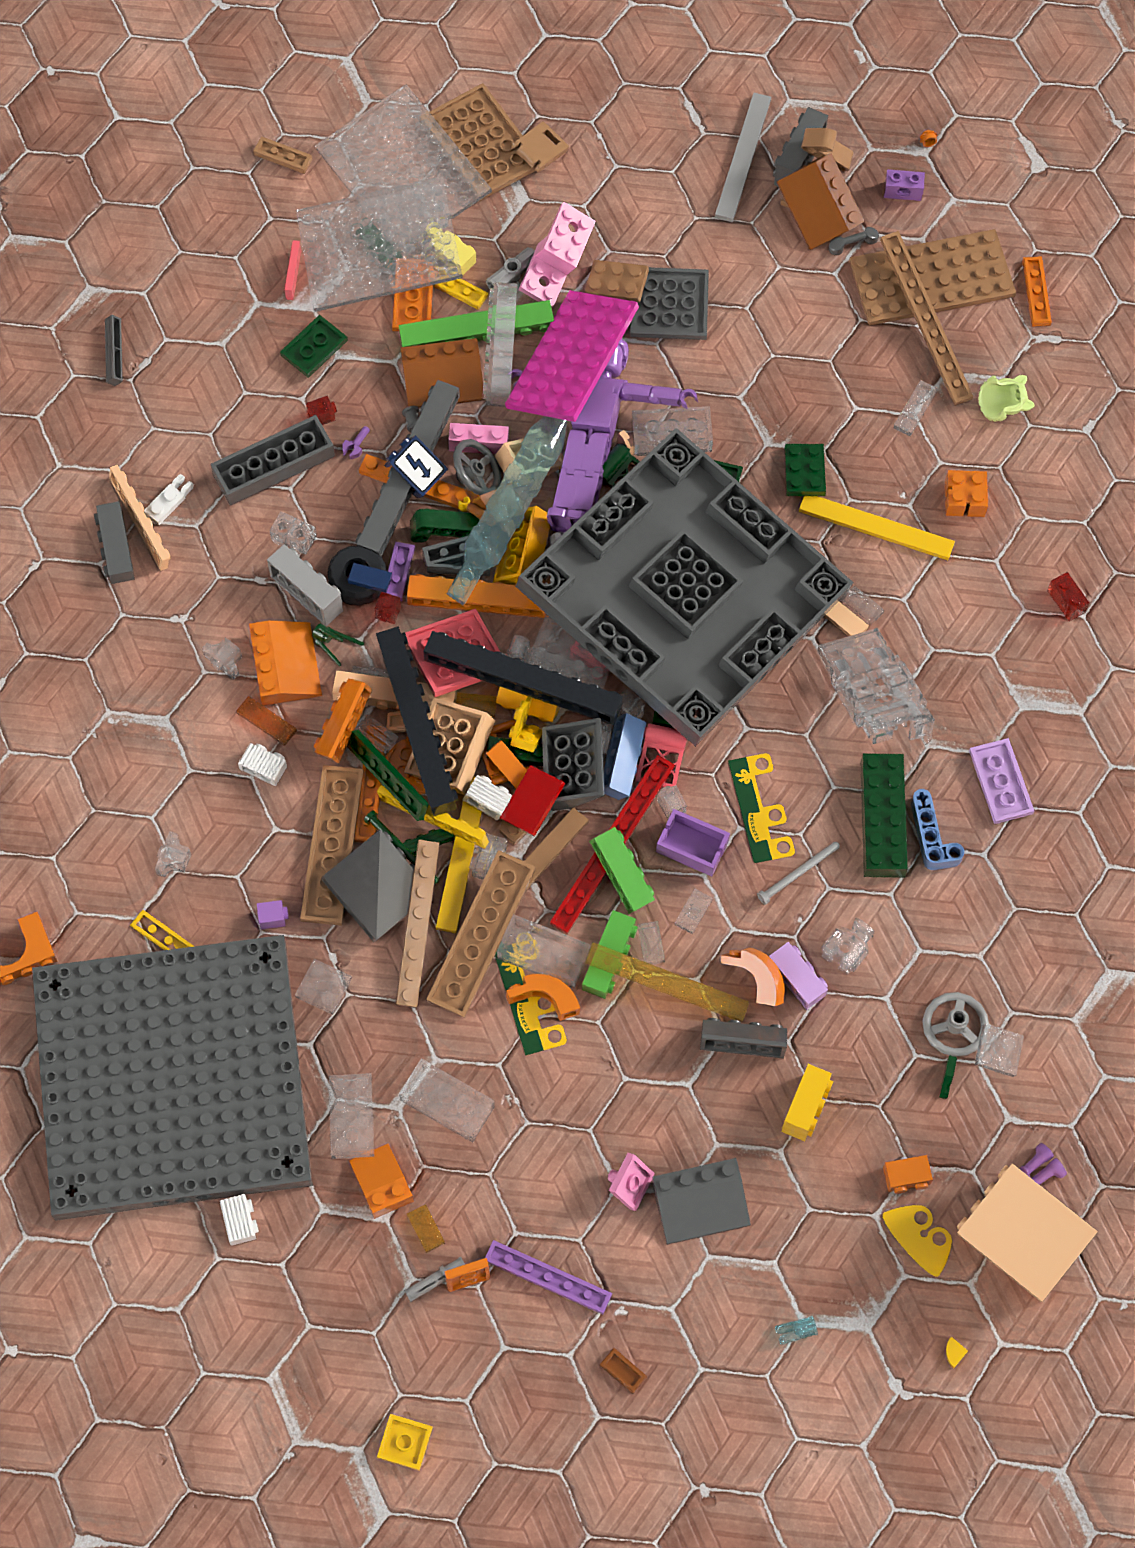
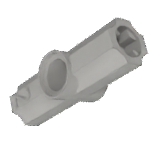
[486,247,535,293]

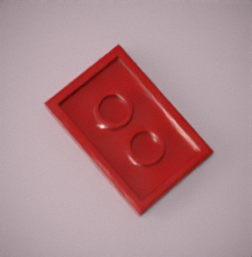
[500,765,565,837]

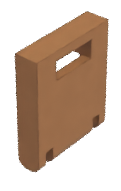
[512,121,569,173]

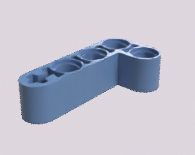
[911,789,964,870]

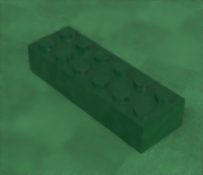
[860,753,908,878]

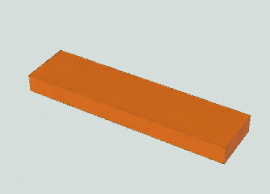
[1022,256,1052,327]

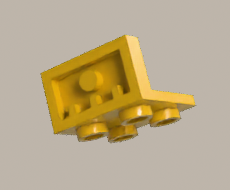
[509,696,542,752]

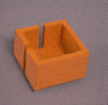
[945,470,988,517]

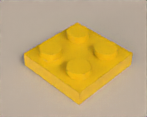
[377,1414,433,1471]

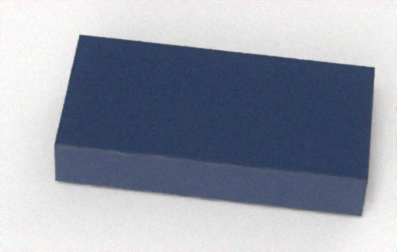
[348,563,392,593]

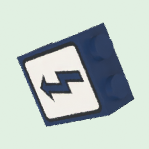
[384,435,448,499]

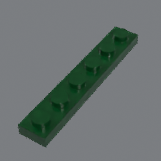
[347,730,429,821]

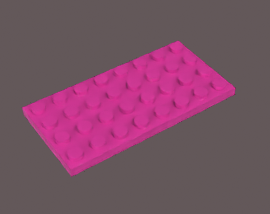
[505,290,639,422]

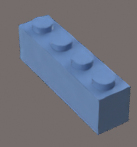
[604,713,647,800]

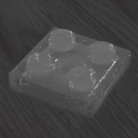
[295,959,352,1014]
[975,1023,1024,1077]

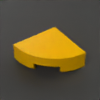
[946,1337,968,1369]

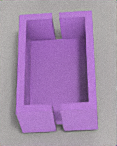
[656,809,730,877]

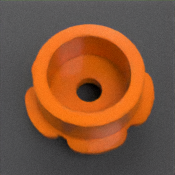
[920,130,938,147]

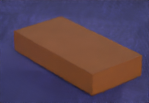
[600,1348,647,1394]

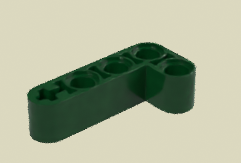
[410,509,490,543]

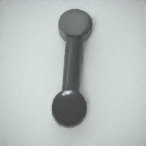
[829,227,879,255]

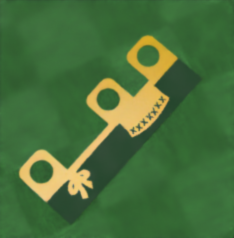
[728,753,795,863]
[495,939,567,1056]

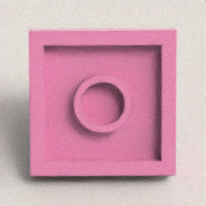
[608,1153,655,1211]

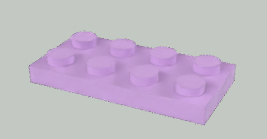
[969,738,1034,824]

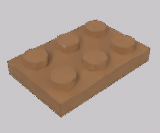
[584,260,649,303]

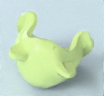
[978,375,1035,422]

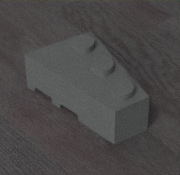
[422,533,490,576]

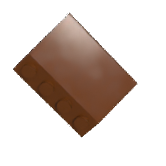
[776,153,865,250]
[400,338,485,408]

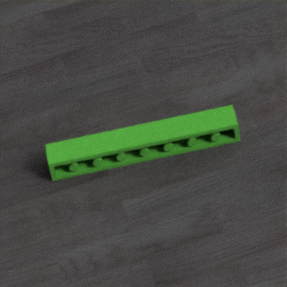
[399,300,554,347]

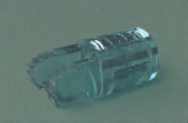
[775,1316,818,1345]

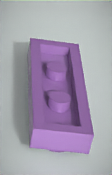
[382,542,415,601]

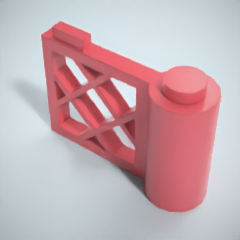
[634,723,687,790]

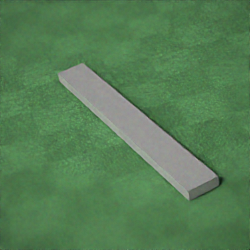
[715,93,771,222]

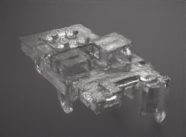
[818,628,935,745]

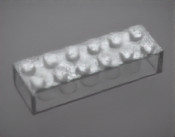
[483,282,517,407]

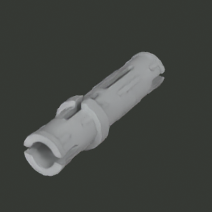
[404,1257,465,1302]

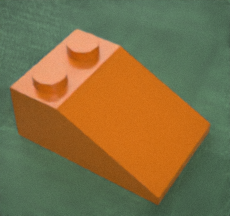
[349,1144,414,1219]

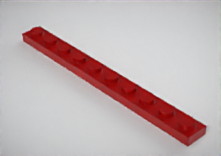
[550,755,675,934]

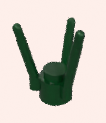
[312,623,364,666]

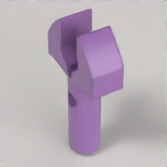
[342,426,370,459]

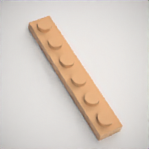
[109,465,170,571]

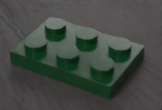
[280,314,348,378]
[784,444,826,496]

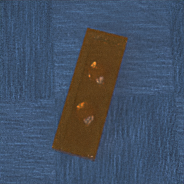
[236,696,297,746]

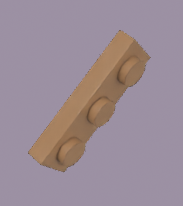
[253,136,313,174]

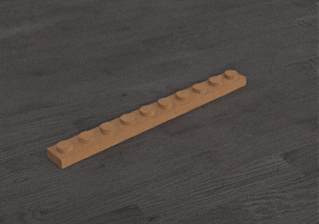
[880,231,973,406]

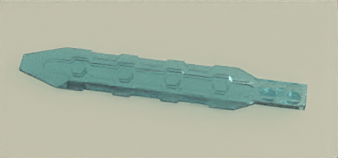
[447,416,568,605]

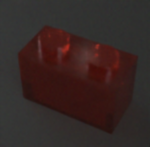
[1047,572,1089,622]

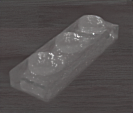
[893,380,938,437]

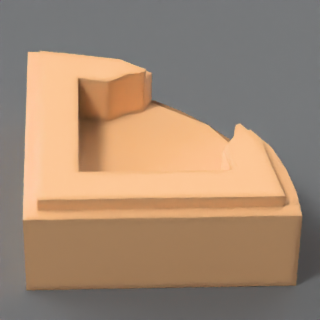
[616,430,634,455]

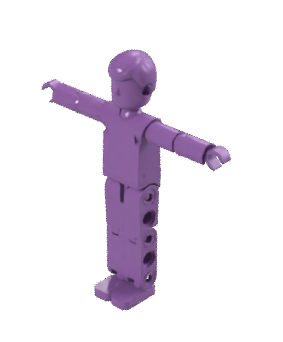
[507,339,698,532]

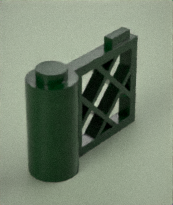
[602,444,640,488]

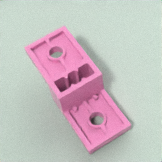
[518,202,596,308]

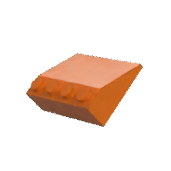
[249,620,322,706]
[314,678,372,764]

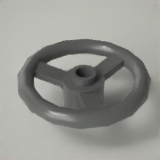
[453,439,502,495]

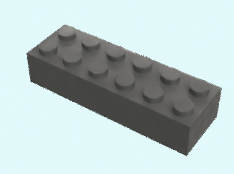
[210,415,335,506]

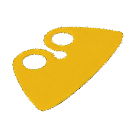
[883,1205,952,1277]

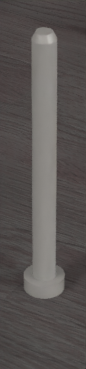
[757,842,840,905]

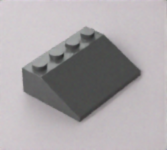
[542,718,605,811]
[652,1158,751,1245]

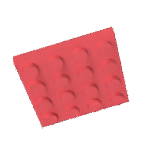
[405,609,500,697]

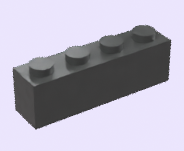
[94,501,135,584]

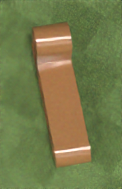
[801,128,853,171]

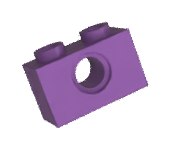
[884,170,925,201]

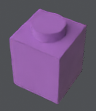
[257,900,289,930]

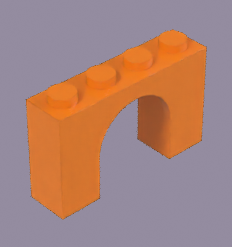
[0,912,58,985]

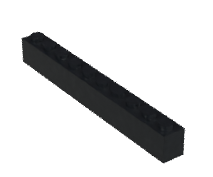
[376,626,459,816]
[423,631,623,725]

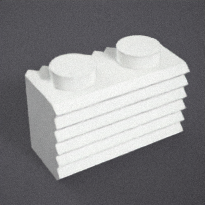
[238,743,287,786]
[462,775,512,820]
[220,1194,259,1246]

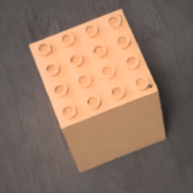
[957,1164,1098,1302]

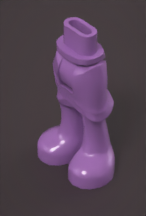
[1019,1143,1067,1185]

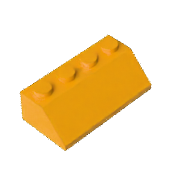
[493,506,550,585]

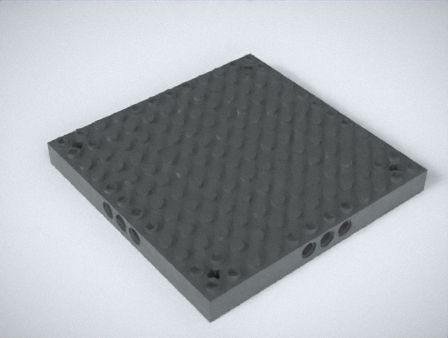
[516,428,854,747]
[32,935,313,1221]

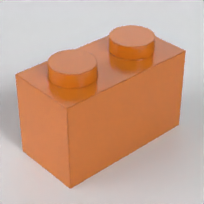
[883,1155,933,1194]

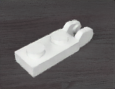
[144,474,194,525]

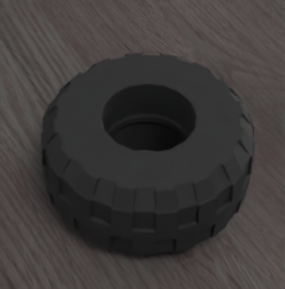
[327,546,387,606]

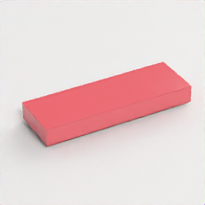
[284,240,301,300]

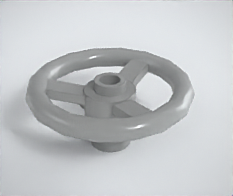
[922,992,989,1057]

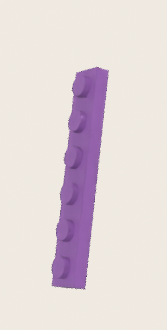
[485,1240,612,1315]

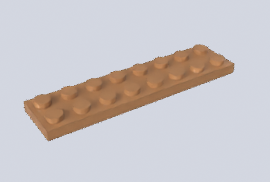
[300,765,364,926]
[426,850,536,1018]

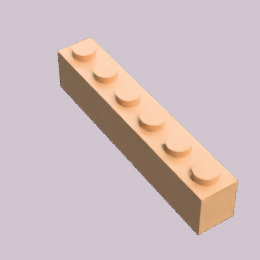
[332,671,457,714]

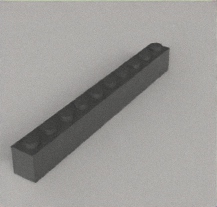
[355,380,460,557]

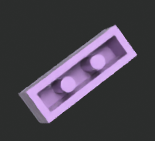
[769,942,828,1010]

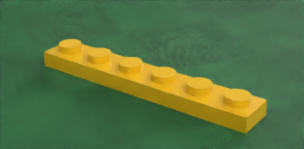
[377,785,489,849]

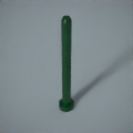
[364,810,439,884]

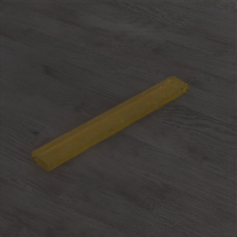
[585,942,749,1022]

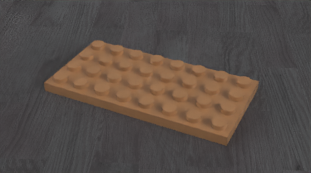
[849,229,1016,326]

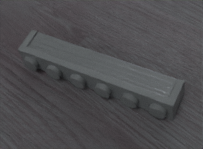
[105,315,123,386]

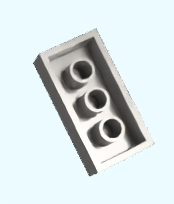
[267,544,343,626]

